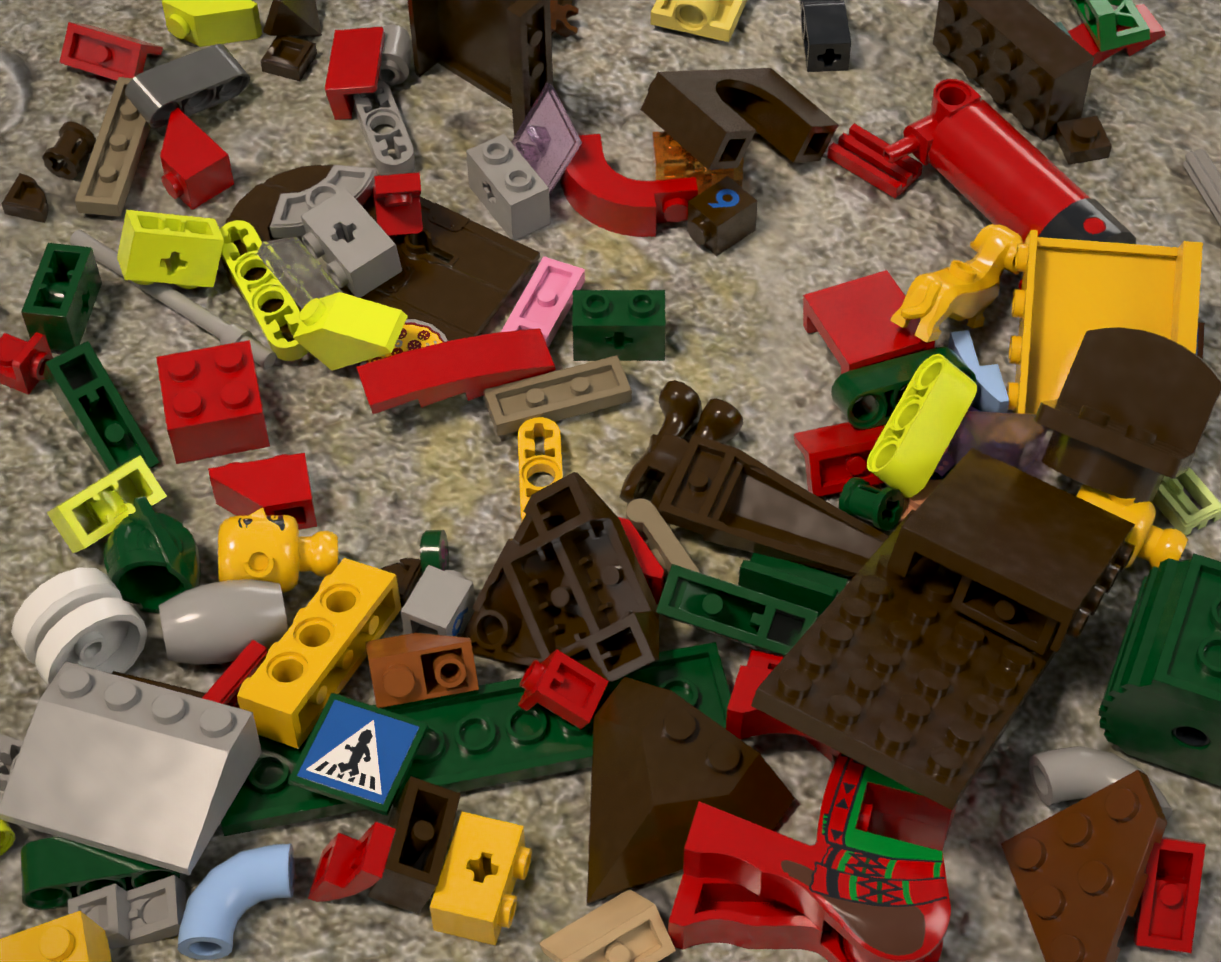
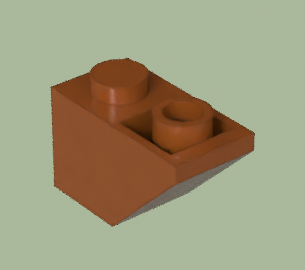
[365,633,479,708]

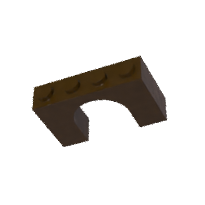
[640,68,839,170]

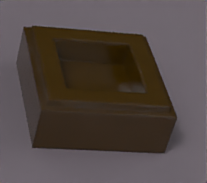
[261,36,317,81]

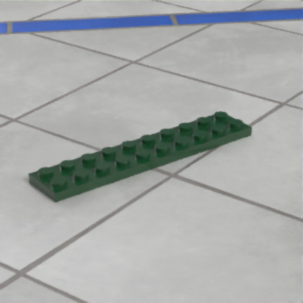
[221,642,731,836]

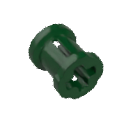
[839,477,904,531]

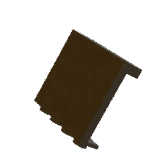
[407,0,554,141]
[886,448,1135,652]

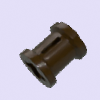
[42,122,96,180]

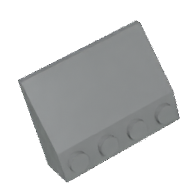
[0,661,262,875]

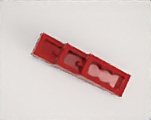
[356,328,556,414]

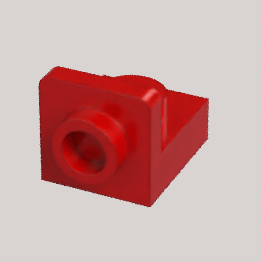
[0,332,53,395]
[518,649,609,729]

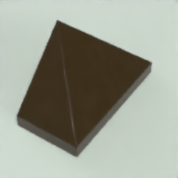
[263,0,322,36]

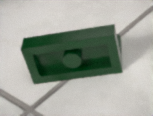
[738,553,848,620]

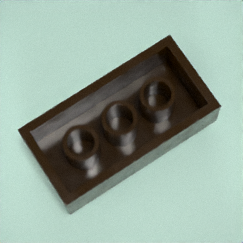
[933,0,1094,141]

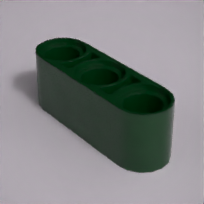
[831,347,977,429]
[21,836,180,910]

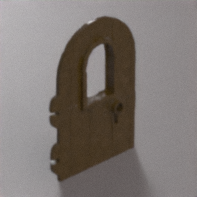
[221,164,540,366]

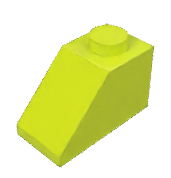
[162,0,263,47]
[293,292,408,371]

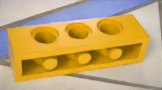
[237,558,401,749]

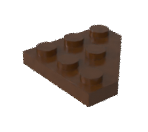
[1000,770,1168,962]

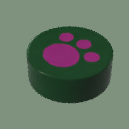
[420,530,449,573]

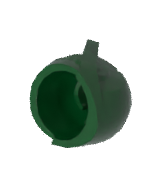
[103,496,201,613]

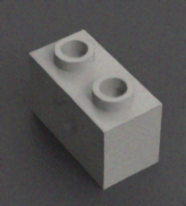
[466,134,551,240]
[301,188,402,298]

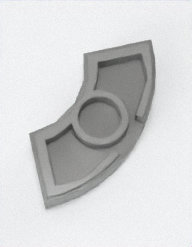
[270,165,378,238]

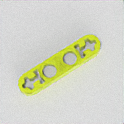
[220,220,309,361]

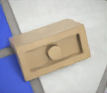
[540,890,676,962]

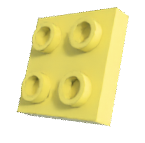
[650,0,747,42]

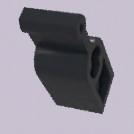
[799,0,851,72]

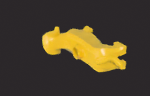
[890,224,1023,343]

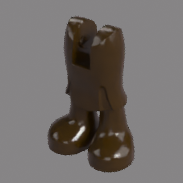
[620,380,744,510]

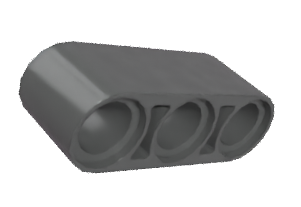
[125,44,250,128]

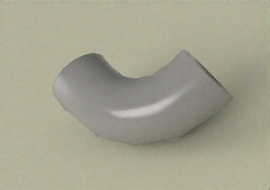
[1028,746,1172,820]

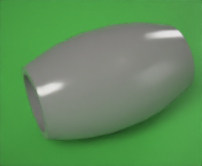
[159,579,288,664]

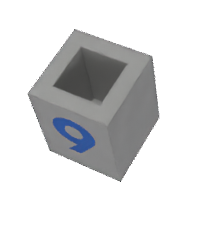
[401,565,475,637]

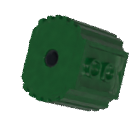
[1098,553,1221,786]

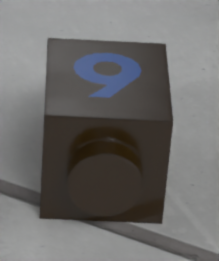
[687,176,758,256]

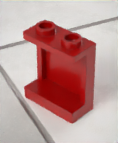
[803,270,935,374]

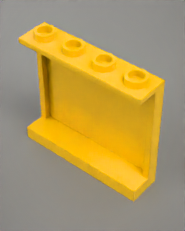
[1006,230,1203,426]

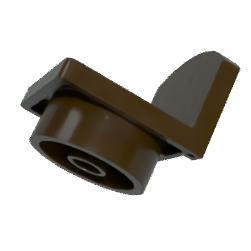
[1033,327,1221,503]

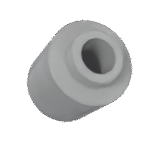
[378,25,413,86]

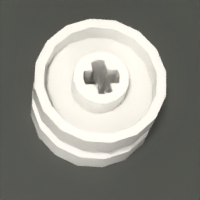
[11,567,148,686]

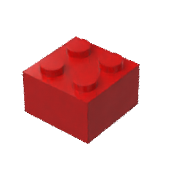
[156,340,270,464]

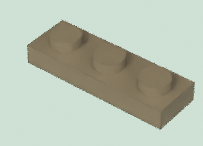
[484,355,632,436]

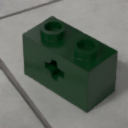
[21,243,102,351]
[572,290,666,361]

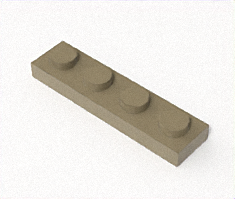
[75,77,151,217]

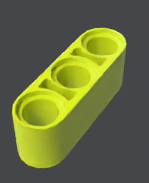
[867,354,977,498]

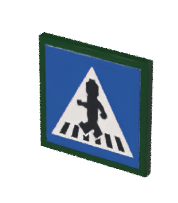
[288,693,429,816]

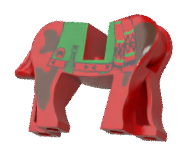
[668,650,958,962]

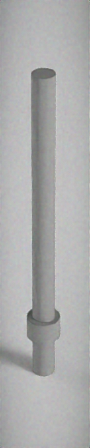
[70,230,276,369]

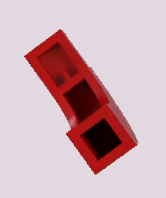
[559,134,698,237]

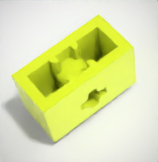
[117,210,224,289]
[46,455,167,553]

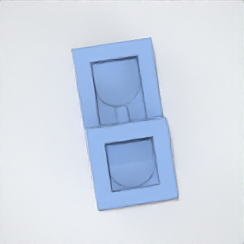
[948,330,1009,430]

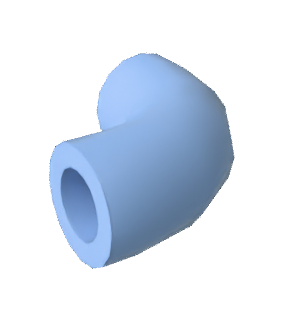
[177,843,295,960]

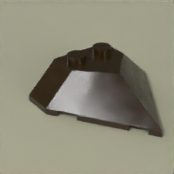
[457,472,659,681]
[586,677,795,906]

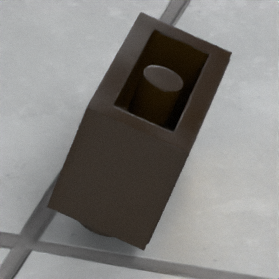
[368,776,461,914]

